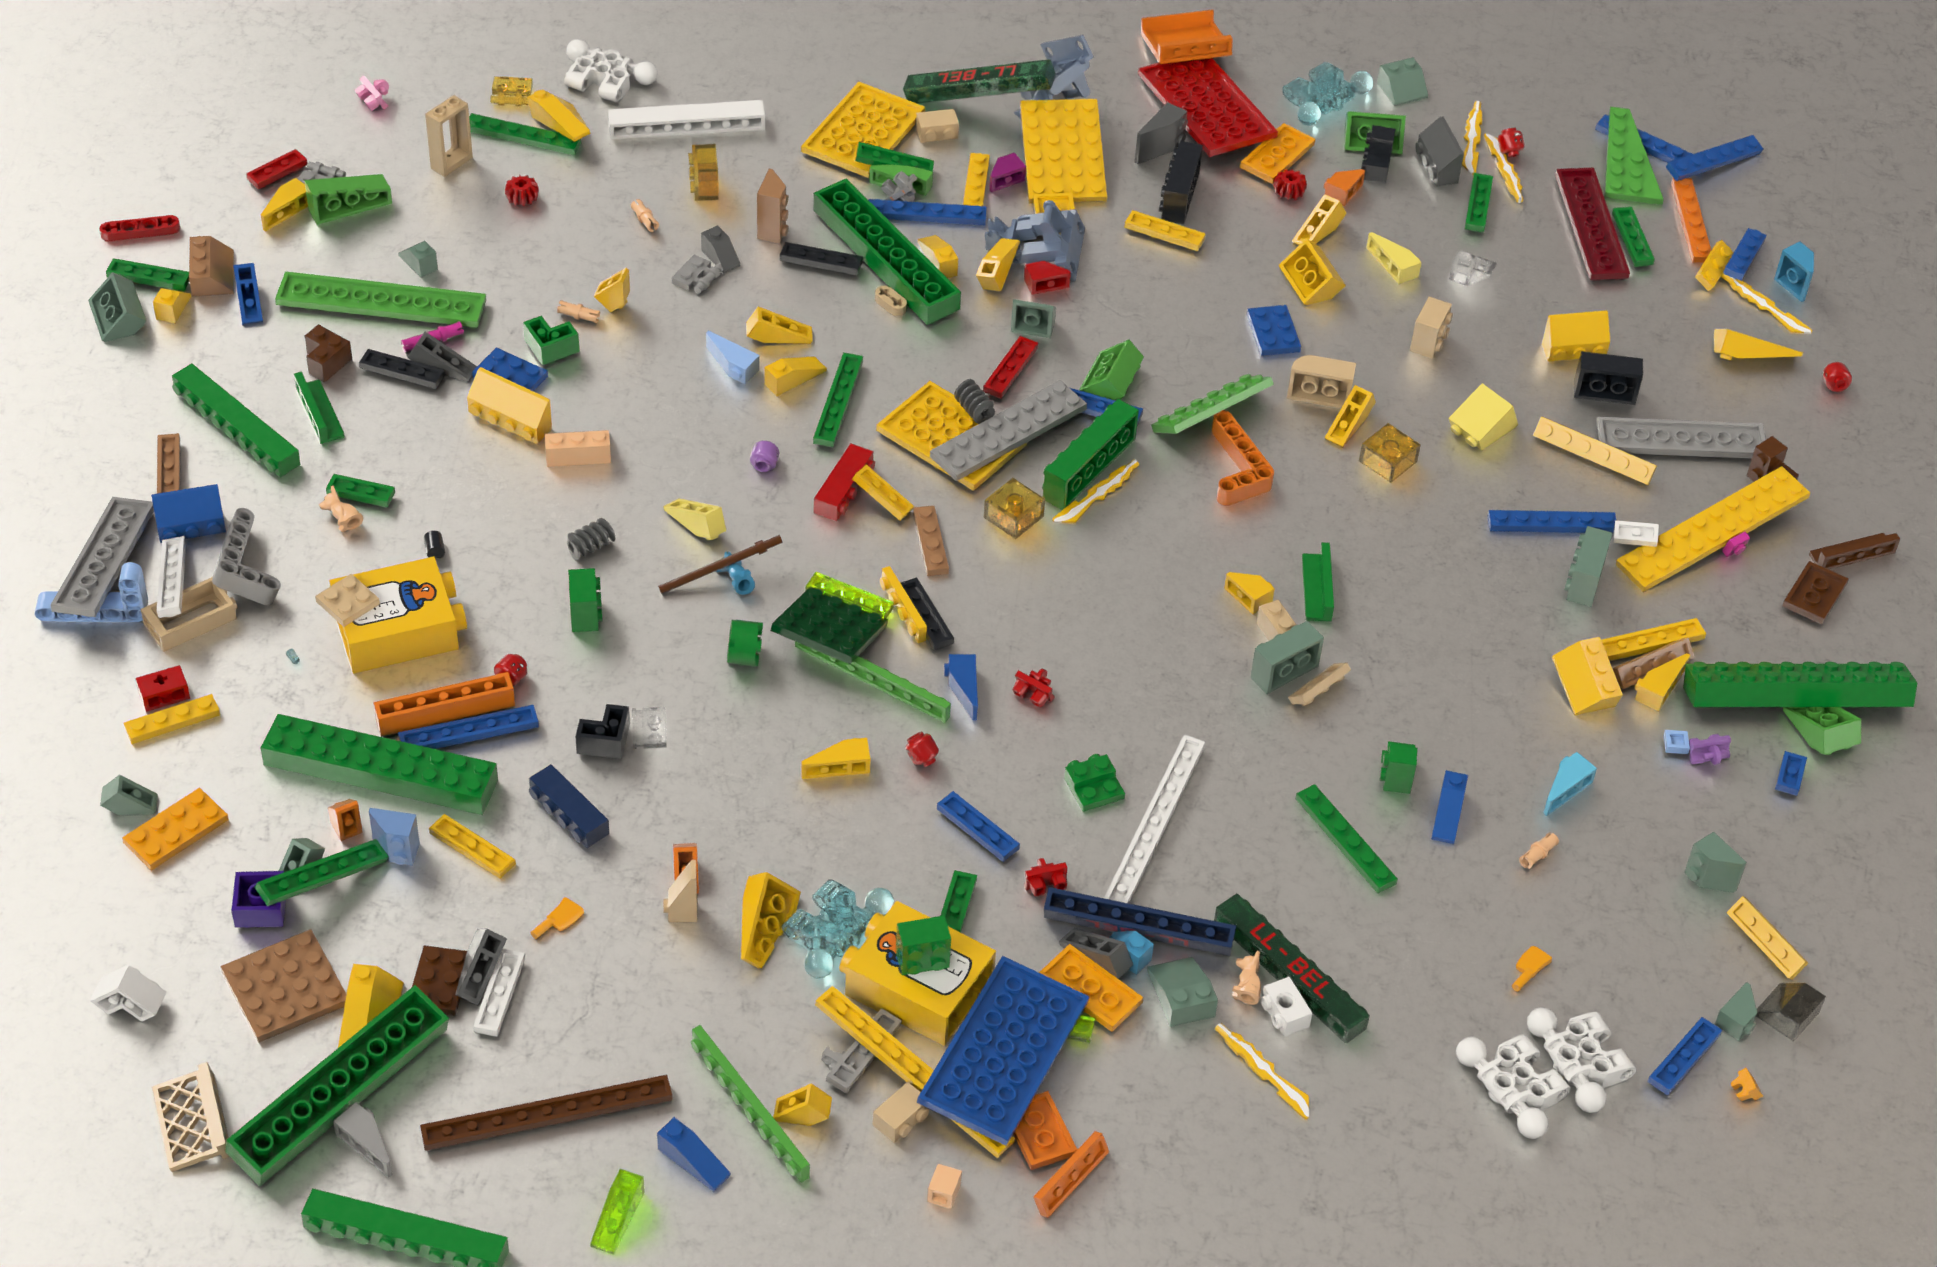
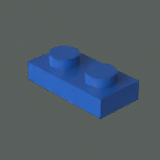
[1775,751,1807,796]

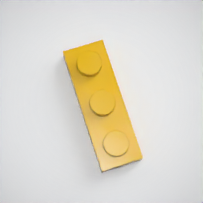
[1695,240,1734,291]
[852,465,915,521]

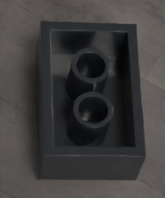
[1574,351,1643,405]

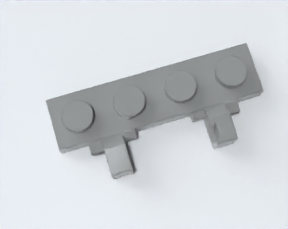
[821,1008,902,1094]

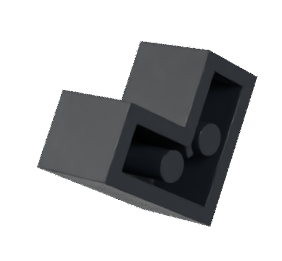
[1361,125,1396,183]
[575,704,630,759]

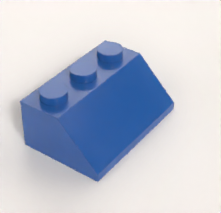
[151,484,226,543]

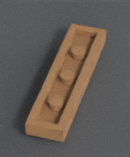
[157,433,180,494]
[913,505,949,576]
[1613,638,1695,689]

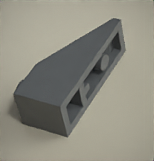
[407,332,477,382]
[456,928,507,1005]
[1059,928,1133,979]

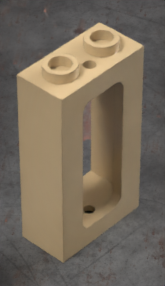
[425,95,473,177]
[141,577,238,652]

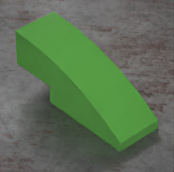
[869,165,933,196]

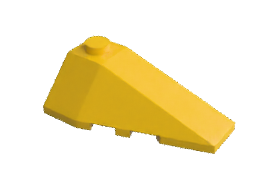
[1714,329,1803,361]
[741,872,801,969]

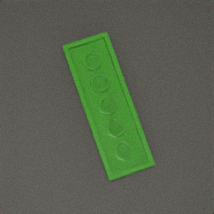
[1151,374,1274,434]

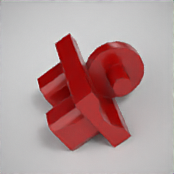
[1012,668,1055,708]
[1024,858,1068,897]

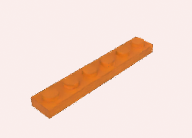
[1671,178,1711,263]

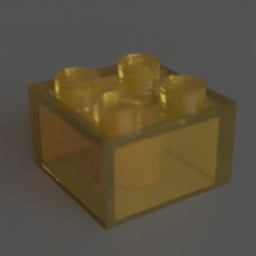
[688,144,719,201]
[1359,423,1421,483]
[983,478,1045,539]

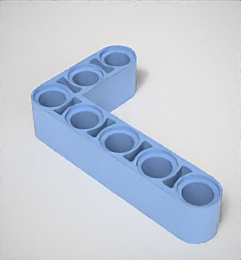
[35,562,148,622]

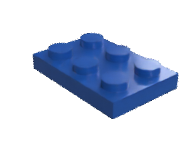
[1246,305,1301,356]
[472,347,548,392]

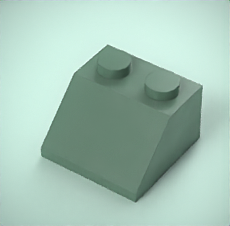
[1377,57,1428,106]
[1011,299,1056,338]
[1684,832,1747,893]

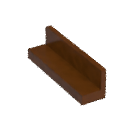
[1809,533,1900,570]

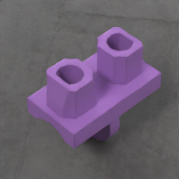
[1689,734,1731,765]

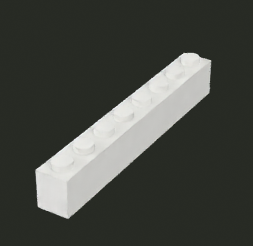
[608,100,765,139]

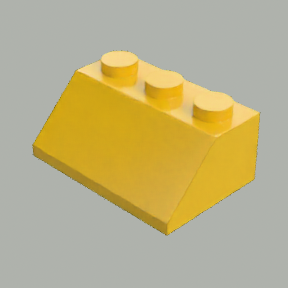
[1278,238,1346,305]
[1541,310,1610,361]
[1552,637,1623,715]

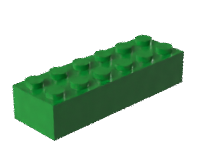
[1042,399,1139,510]

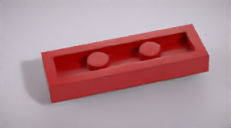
[246,149,308,190]

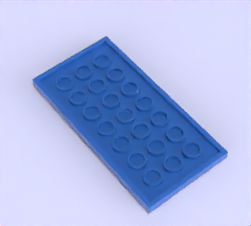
[917,956,1089,1146]

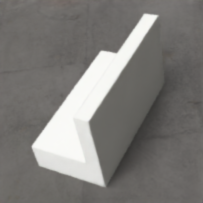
[1613,520,1659,547]

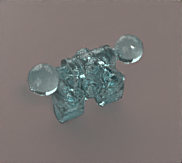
[1282,62,1374,126]
[781,879,895,979]

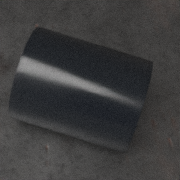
[423,531,445,559]

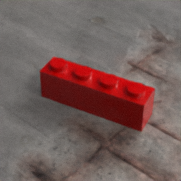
[814,443,875,521]

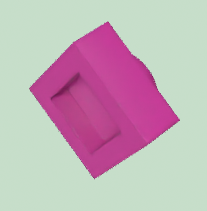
[1722,532,1750,557]

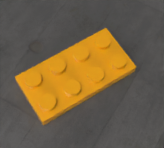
[1240,123,1315,184]
[122,787,229,871]
[1039,944,1144,1032]

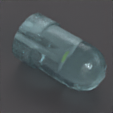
[286,649,300,664]

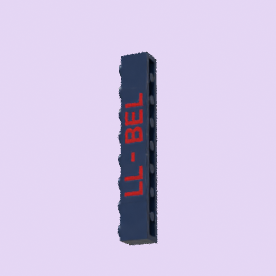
[1044,887,1236,956]

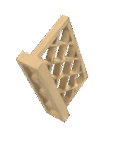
[152,1062,230,1172]

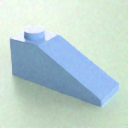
[706,330,760,384]

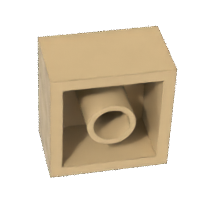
[1410,297,1453,359]

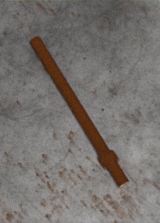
[658,535,783,594]

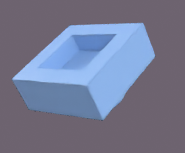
[1663,730,1690,754]

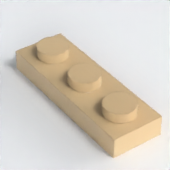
[1289,663,1351,706]

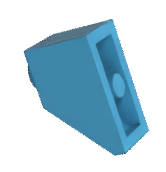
[1109,931,1154,975]

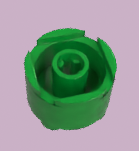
[727,620,763,667]

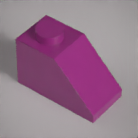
[989,152,1026,193]

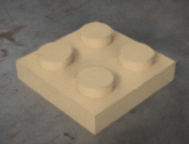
[315,574,380,627]

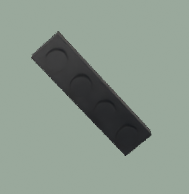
[780,242,863,275]
[359,349,445,389]
[901,577,954,650]

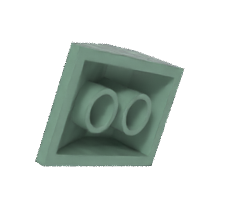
[1147,957,1218,1027]

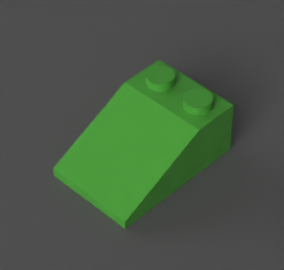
[1783,707,1861,755]

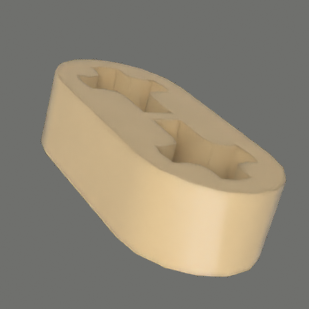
[875,286,907,316]

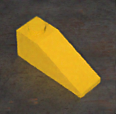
[261,178,308,232]
[1292,194,1347,246]
[917,235,958,278]
[746,306,813,344]
[764,356,827,396]
[1324,385,1376,447]
[1634,653,1690,711]
[801,738,870,779]

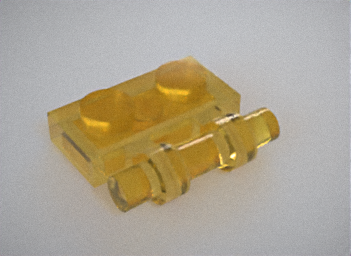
[490,76,533,107]

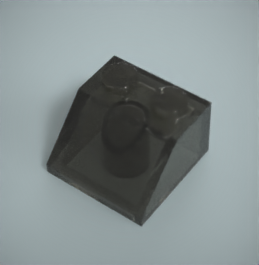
[1756,983,1826,1042]

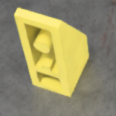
[1366,232,1421,284]
[663,498,726,540]

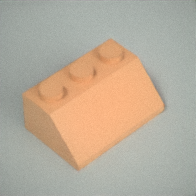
[545,430,611,467]

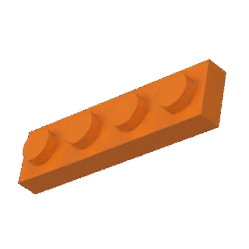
[1033,1131,1109,1218]

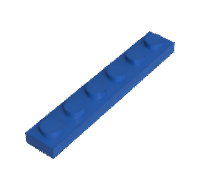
[1595,114,1698,176]
[1666,135,1764,181]
[869,199,987,226]
[1487,510,1617,534]
[398,705,539,749]

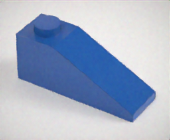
[233,263,263,325]
[944,654,978,720]
[1431,770,1468,844]
[657,1117,731,1192]

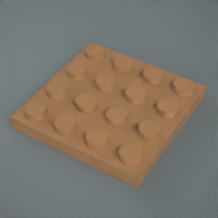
[220,929,347,1043]

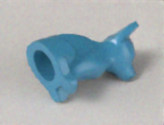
[716,551,755,595]

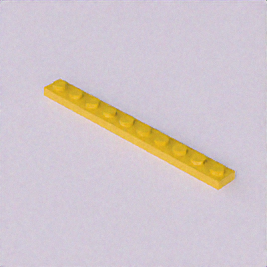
[815,986,1015,1159]

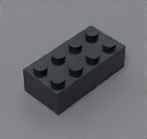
[1159,141,1203,225]

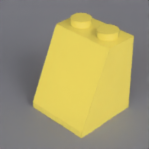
[1448,383,1518,450]

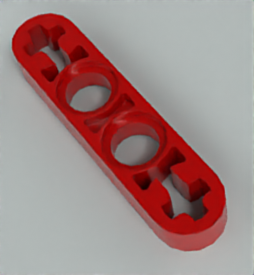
[99,215,180,241]

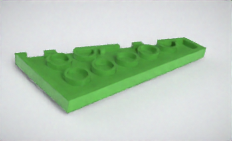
[1604,107,1664,205]

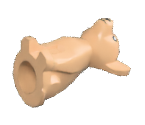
[319,486,363,532]
[1232,951,1261,1005]

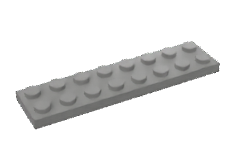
[930,380,1087,481]
[1596,417,1766,459]
[51,497,154,617]

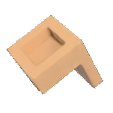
[927,1164,962,1209]

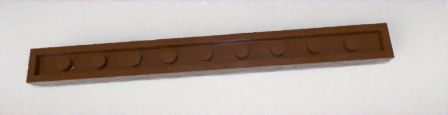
[420,1075,673,1151]

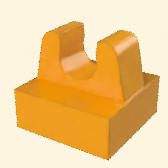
[1731,1068,1763,1101]

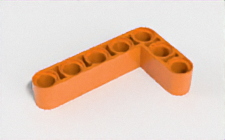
[1212,410,1274,506]

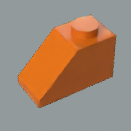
[1324,169,1365,206]
[328,799,363,841]
[673,843,699,894]

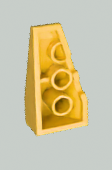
[527,90,590,142]
[338,964,404,1048]

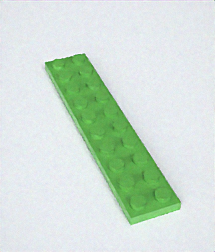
[275,271,486,328]

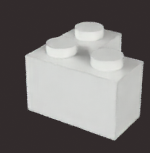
[90,965,166,1022]

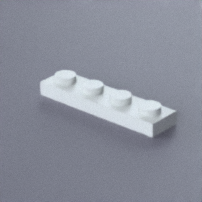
[473,949,525,1037]

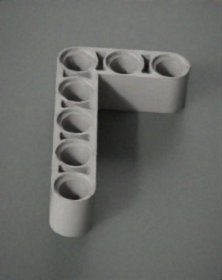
[212,508,281,605]

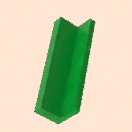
[294,371,345,444]
[1302,542,1334,622]

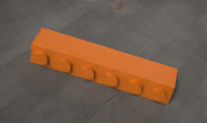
[373,672,515,737]

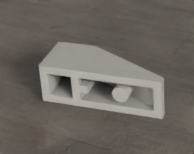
[334,1102,392,1178]

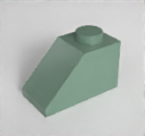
[398,241,438,278]
[100,774,158,815]
[279,838,326,872]
[1715,982,1757,1041]

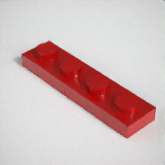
[983,336,1038,399]

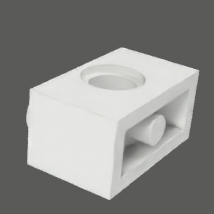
[1261,977,1312,1036]

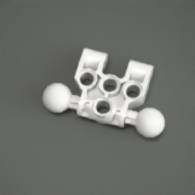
[565,39,658,103]
[1527,1007,1636,1113]
[1456,1034,1571,1139]

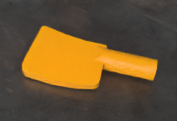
[530,897,584,939]
[1512,946,1552,992]

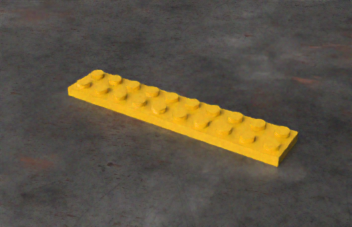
[1616,466,1810,592]

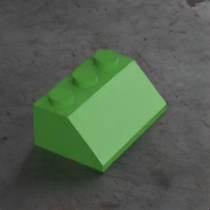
[1344,111,1406,155]
[1079,339,1144,400]

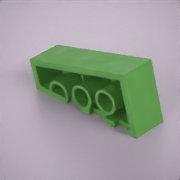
[304,174,392,225]

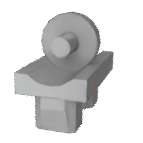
[881,171,917,202]

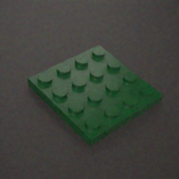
[770,587,888,664]

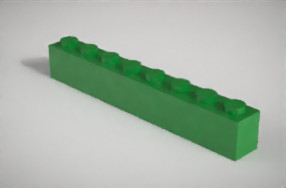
[172,363,301,478]
[301,1188,509,1267]

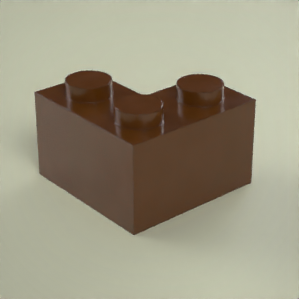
[305,324,352,383]
[1746,436,1799,482]

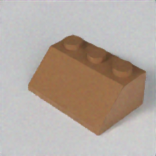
[757,168,789,244]
[189,236,234,297]

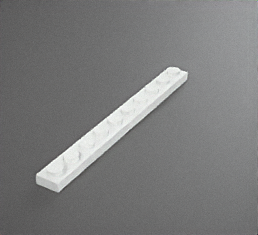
[1104,735,1205,903]

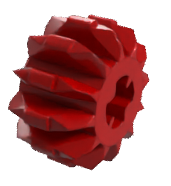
[1273,169,1307,200]
[505,175,539,207]

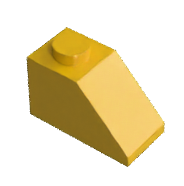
[593,268,630,312]
[153,288,191,324]
[1224,572,1275,614]
[773,1083,832,1126]

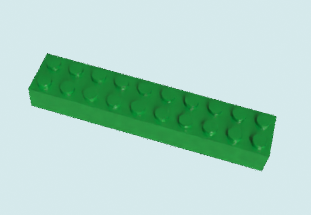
[813,179,961,325]
[1683,662,1917,707]
[260,714,498,815]
[225,985,449,1187]

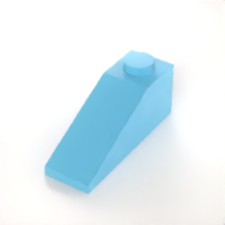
[1543,752,1597,816]

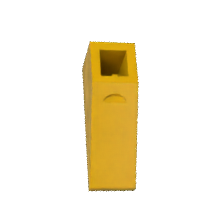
[976,238,1020,291]

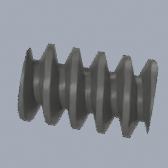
[955,379,995,424]
[566,518,616,560]

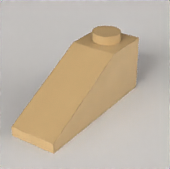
[663,860,697,922]

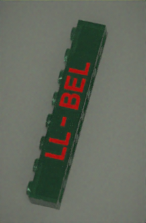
[903,59,1056,103]
[1214,893,1370,1044]

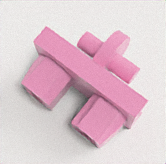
[355,76,389,111]

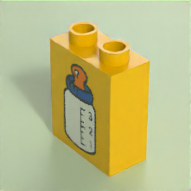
[329,556,467,674]
[839,900,996,1046]

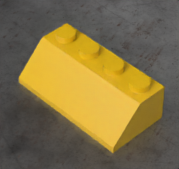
[467,367,552,444]

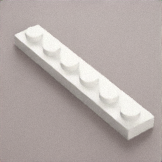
[156,536,186,618]

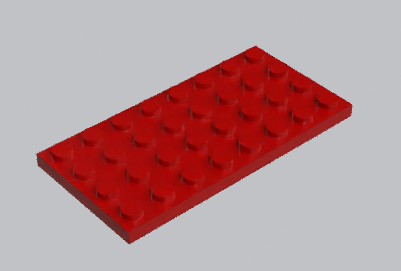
[1138,58,1278,157]

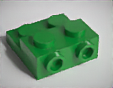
[1064,754,1125,812]

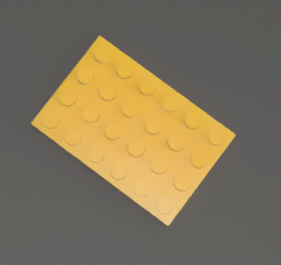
[801,81,925,178]
[1020,99,1107,203]
[876,381,1027,491]

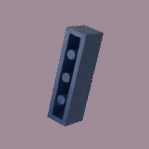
[529,764,609,848]

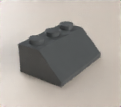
[1415,116,1464,187]

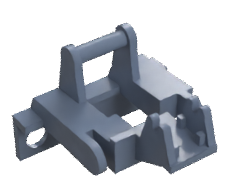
[1014,35,1094,120]
[985,200,1085,282]

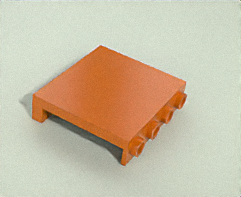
[1141,10,1233,64]

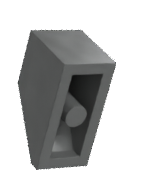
[701,225,740,273]

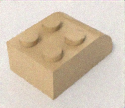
[1287,355,1356,408]

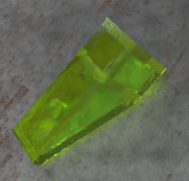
[590,1169,645,1255]

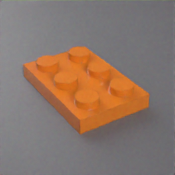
[1013,1091,1078,1170]

